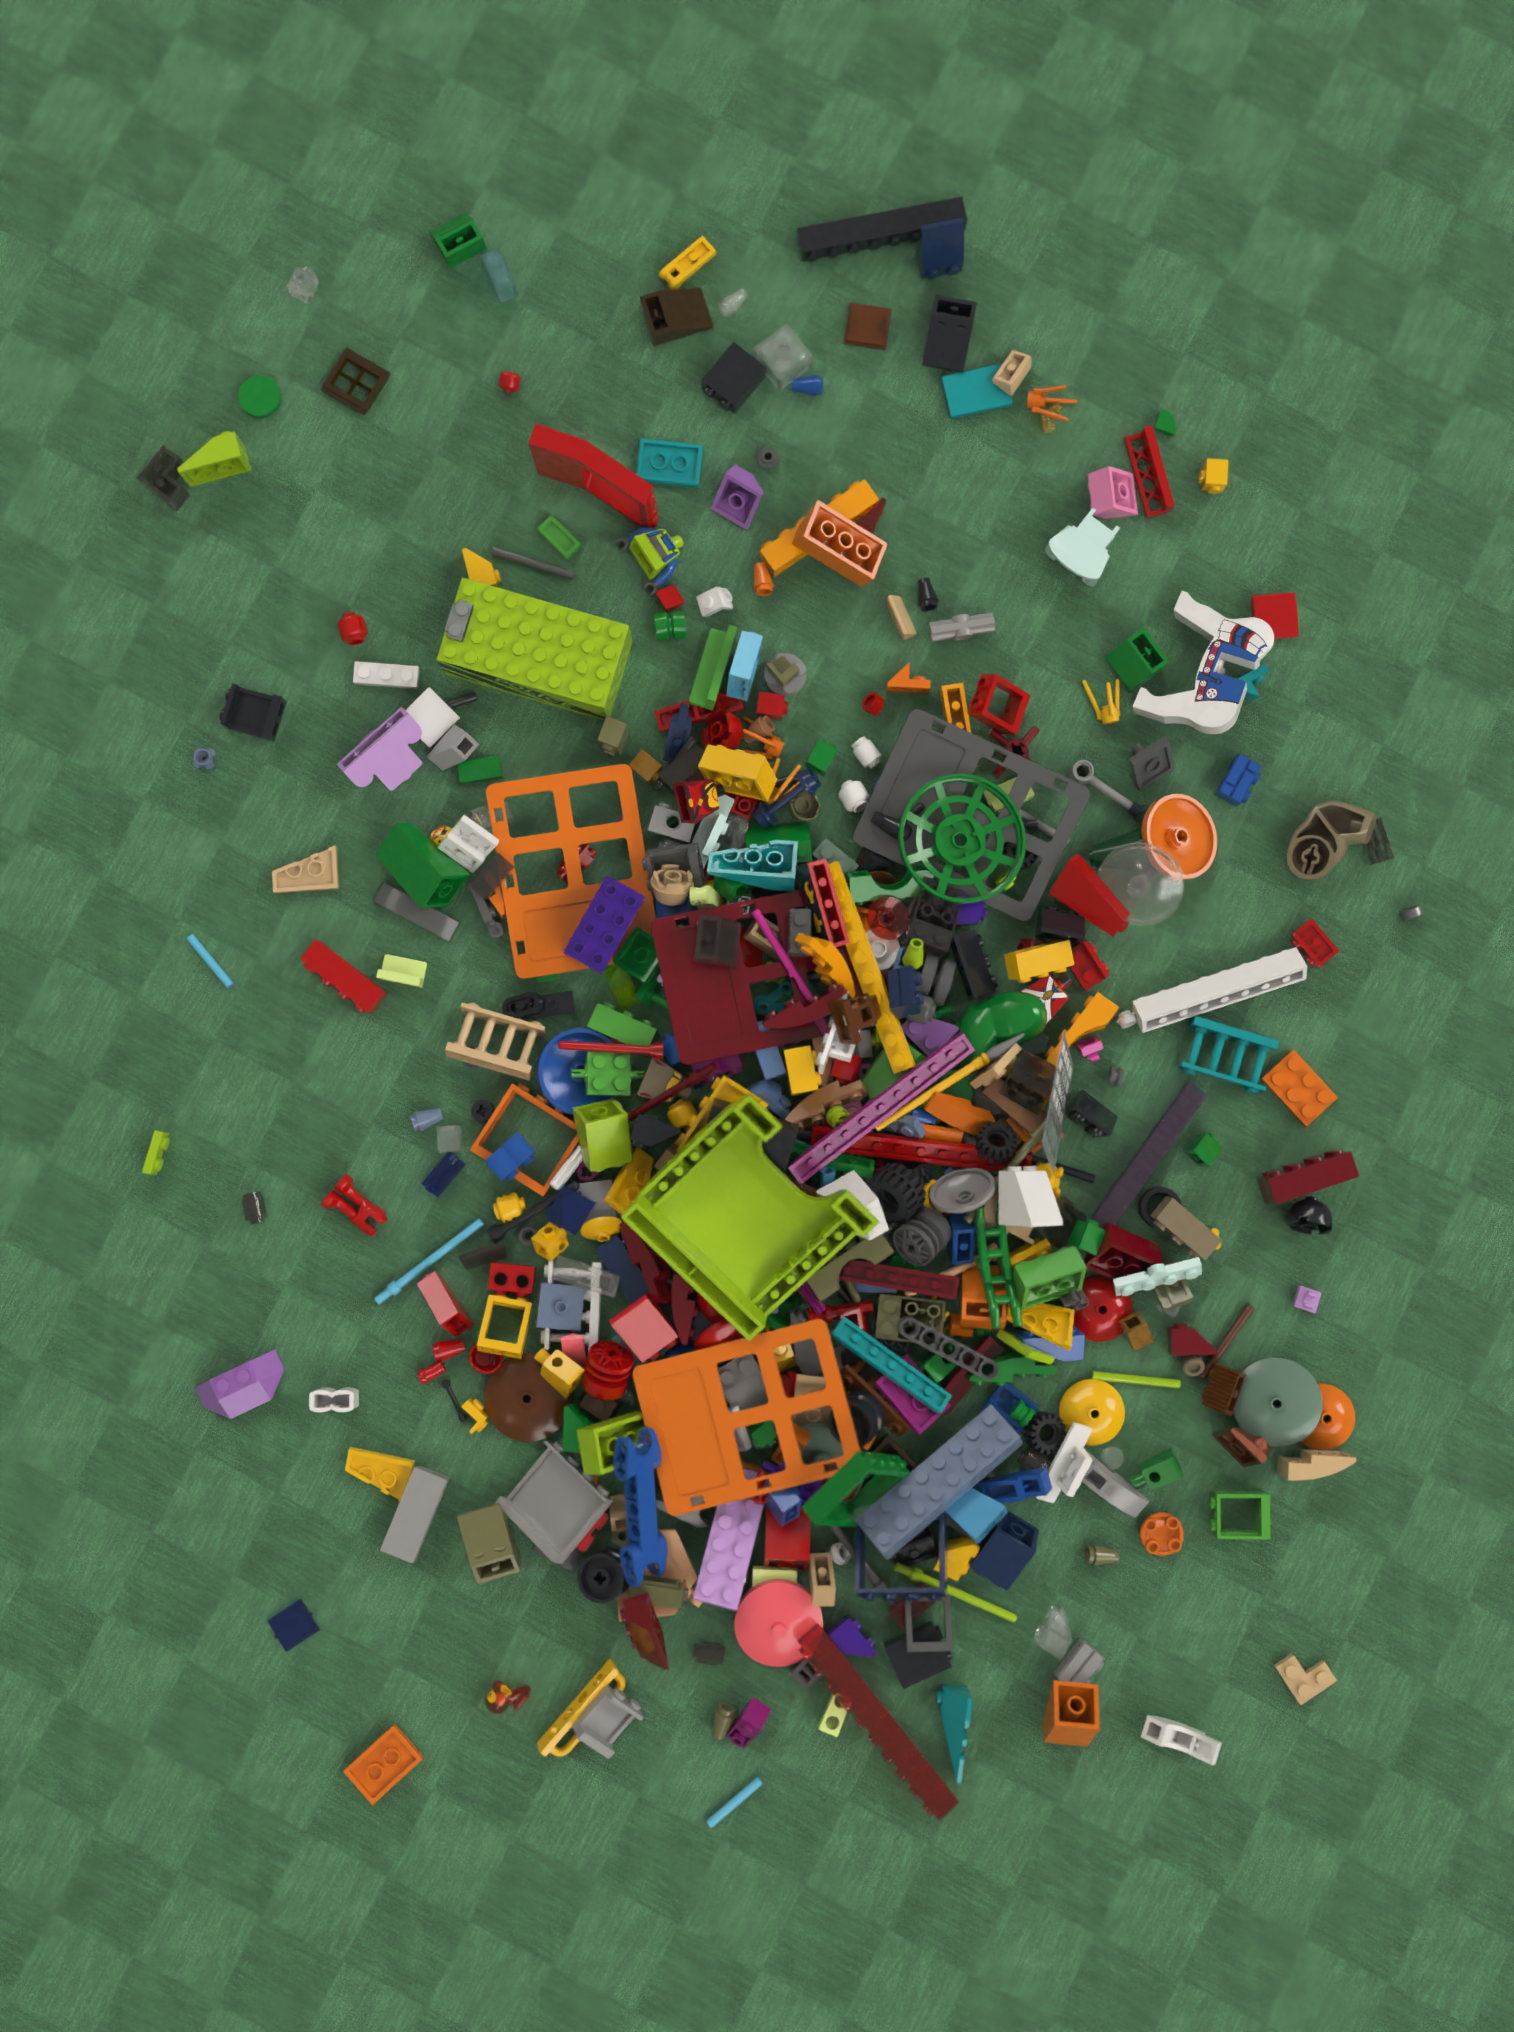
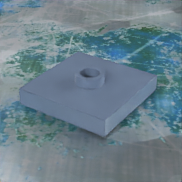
[536,1282,585,1331]

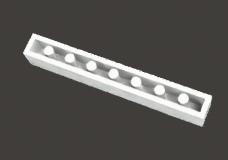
[1132,947,1307,1033]

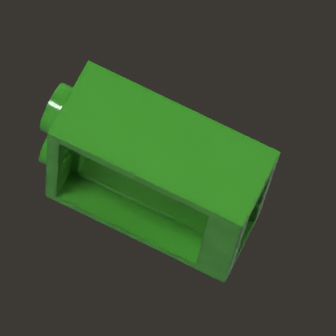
[1209,1491,1271,1540]

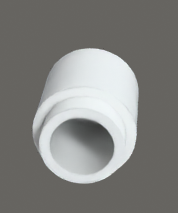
[851,736,882,769]

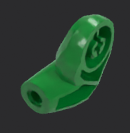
[959,992,1047,1065]

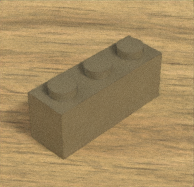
[1150,1196,1222,1261]

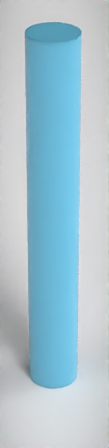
[186,934,234,989]
[706,1776,763,1828]

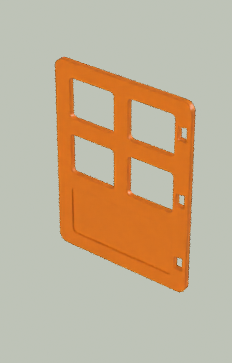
[486,764,656,979]
[633,1319,861,1516]

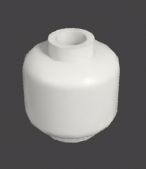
[838,780,870,813]

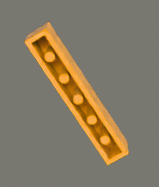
[760,479,879,577]

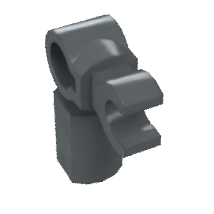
[1058,1290,1090,1314]

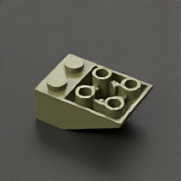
[875,1293,946,1343]
[457,1502,521,1584]

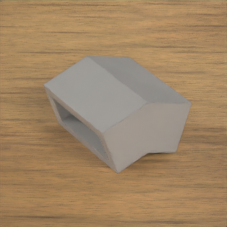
[853,1030,873,1058]

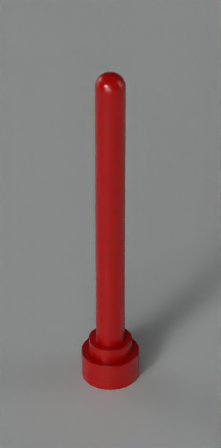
[558,1041,663,1060]

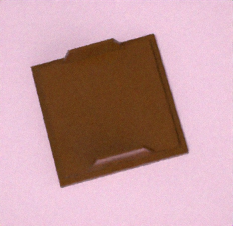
[844,303,892,350]

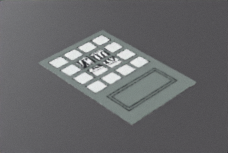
[1042,1031,1074,1175]

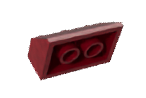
[1084,1223,1163,1279]
[620,1593,669,1670]

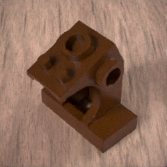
[828,993,882,1044]

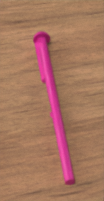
[751,909,831,1036]

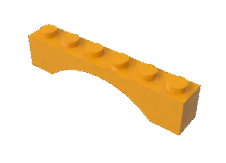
[1019,992,1119,1113]

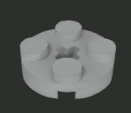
[764,653,806,697]

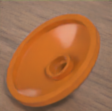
[1300,1383,1355,1450]

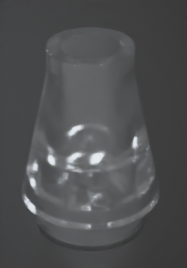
[717,287,748,318]

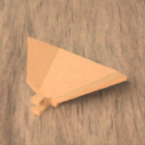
[616,1529,702,1622]

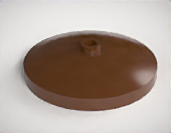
[484,1352,573,1442]

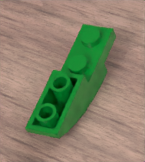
[964,1352,1056,1386]

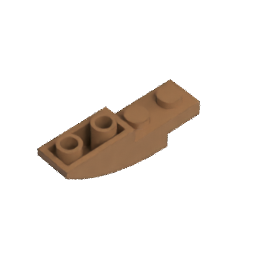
[785,1080,869,1133]

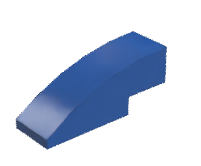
[977,1467,1053,1503]

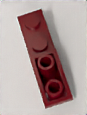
[762,983,848,1028]
[619,1223,672,1303]
[671,1272,699,1345]

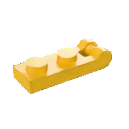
[658,235,716,290]

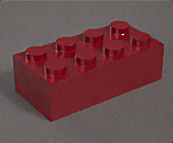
[1257,1149,1360,1204]

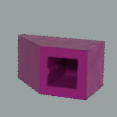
[725,1697,771,1749]

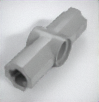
[929,613,995,642]

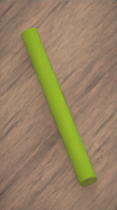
[1092,1371,1181,1389]

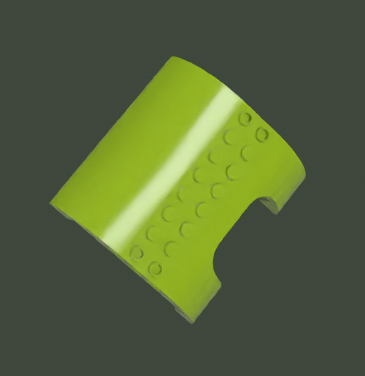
[621,1094,879,1341]

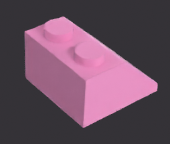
[1088,466,1138,519]

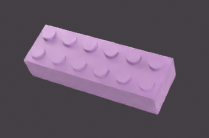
[692,1469,769,1611]

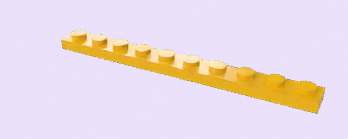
[828,861,916,1074]

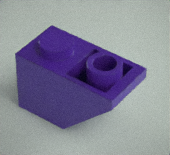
[826,1615,876,1657]

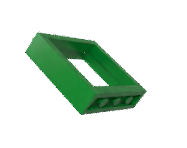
[802,1451,910,1527]

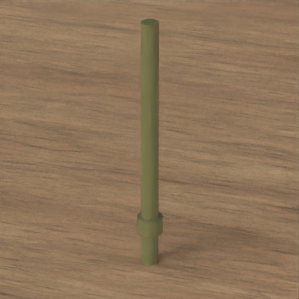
[963,1117,1047,1224]

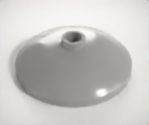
[929,1168,996,1214]

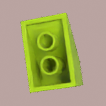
[177,431,252,487]

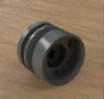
[893,1206,952,1266]

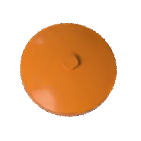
[1141,794,1217,880]

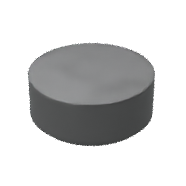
[1399,905,1423,921]

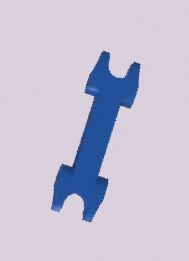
[614,1426,667,1588]

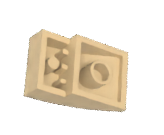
[1276,1448,1356,1480]

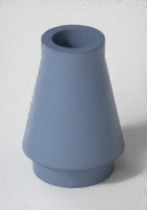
[409,1107,443,1132]

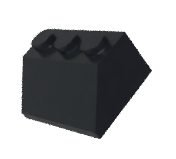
[949,930,998,1002]
[629,1114,683,1150]

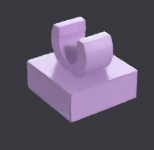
[1292,1285,1321,1313]

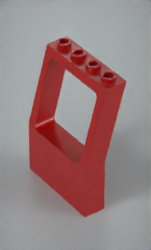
[528,423,659,528]

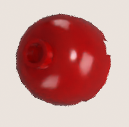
[702,709,743,750]

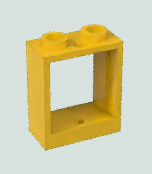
[477,1294,533,1359]

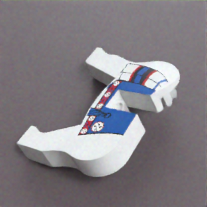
[1132,591,1274,734]

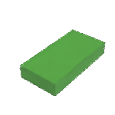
[536,515,582,560]

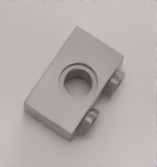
[647,803,695,843]

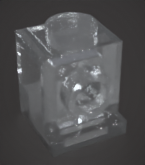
[285,266,319,304]

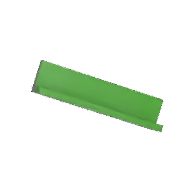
[689,625,737,711]

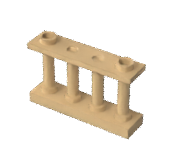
[445,1003,546,1081]

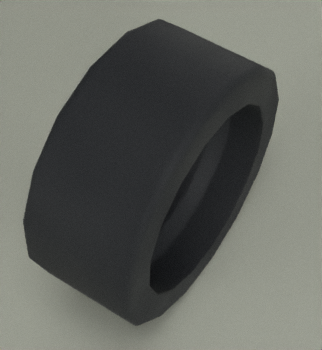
[1138,1187,1181,1228]

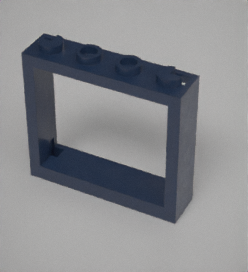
[855,1511,948,1601]

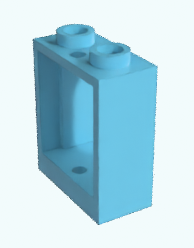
[726,631,763,701]

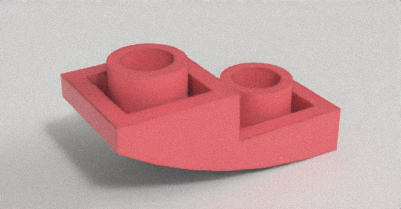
[561,1333,587,1369]

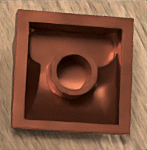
[1212,1427,1270,1467]

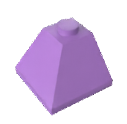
[711,464,764,530]

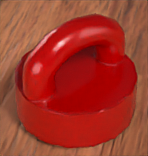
[862,692,884,716]

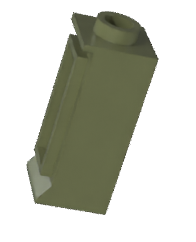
[628,1573,689,1609]

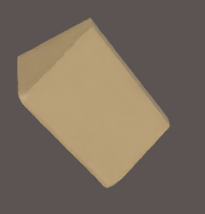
[992,350,1031,396]
[886,595,917,640]

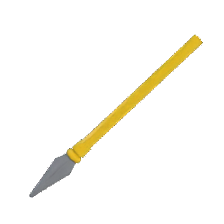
[875,1033,1025,1131]

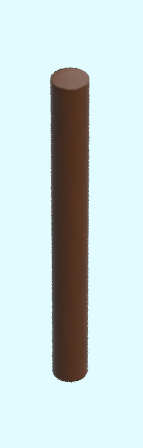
[1199,1303,1255,1380]

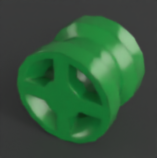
[1008,1399,1035,1428]

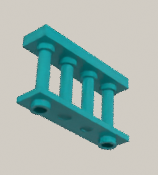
[1177,1016,1279,1094]

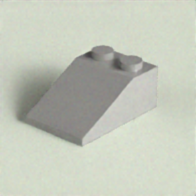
[717,1354,768,1410]

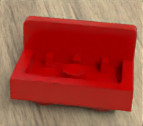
[1290,918,1340,968]

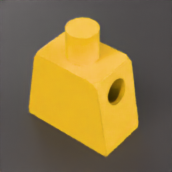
[534,1348,584,1399]

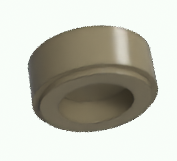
[1181,1355,1205,1376]

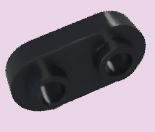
[502,992,544,1019]

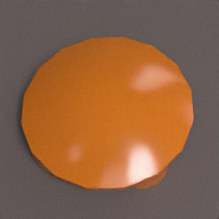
[1140,1512,1184,1556]

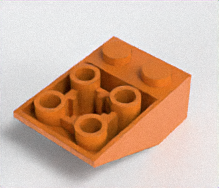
[959,1265,1007,1330]

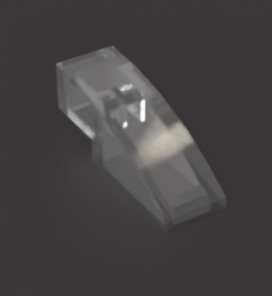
[551,1255,621,1298]

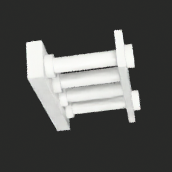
[541,1260,603,1351]

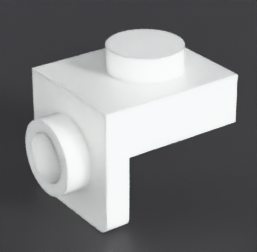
[696,587,733,617]

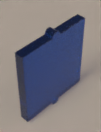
[545,1184,595,1235]
[267,1599,320,1652]

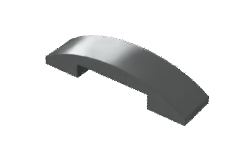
[373,883,460,942]

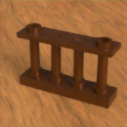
[840,1334,912,1438]

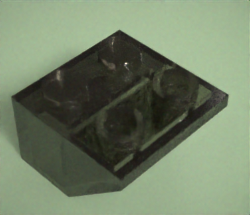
[693,914,741,967]
[999,1049,1056,1115]

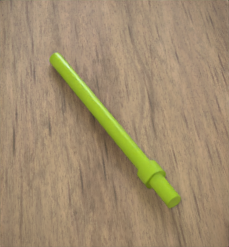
[894,1562,1017,1623]

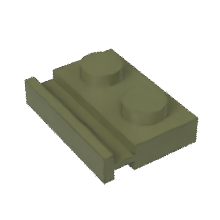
[1153,1261,1194,1312]

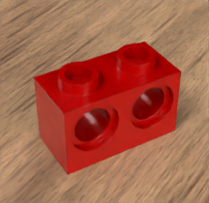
[488,1262,537,1297]

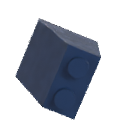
[969,1510,1039,1591]

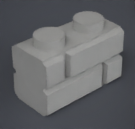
[1054,1637,1105,1684]

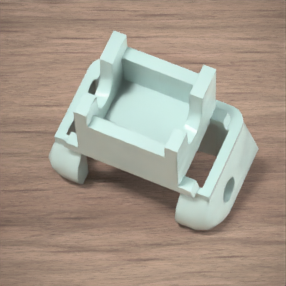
[1045,508,1120,586]

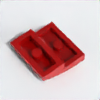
[1251,592,1299,639]

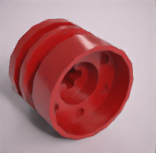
[581,1341,634,1400]

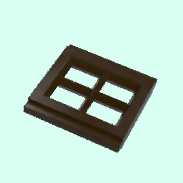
[321,348,391,416]

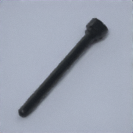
[487,1182,580,1243]

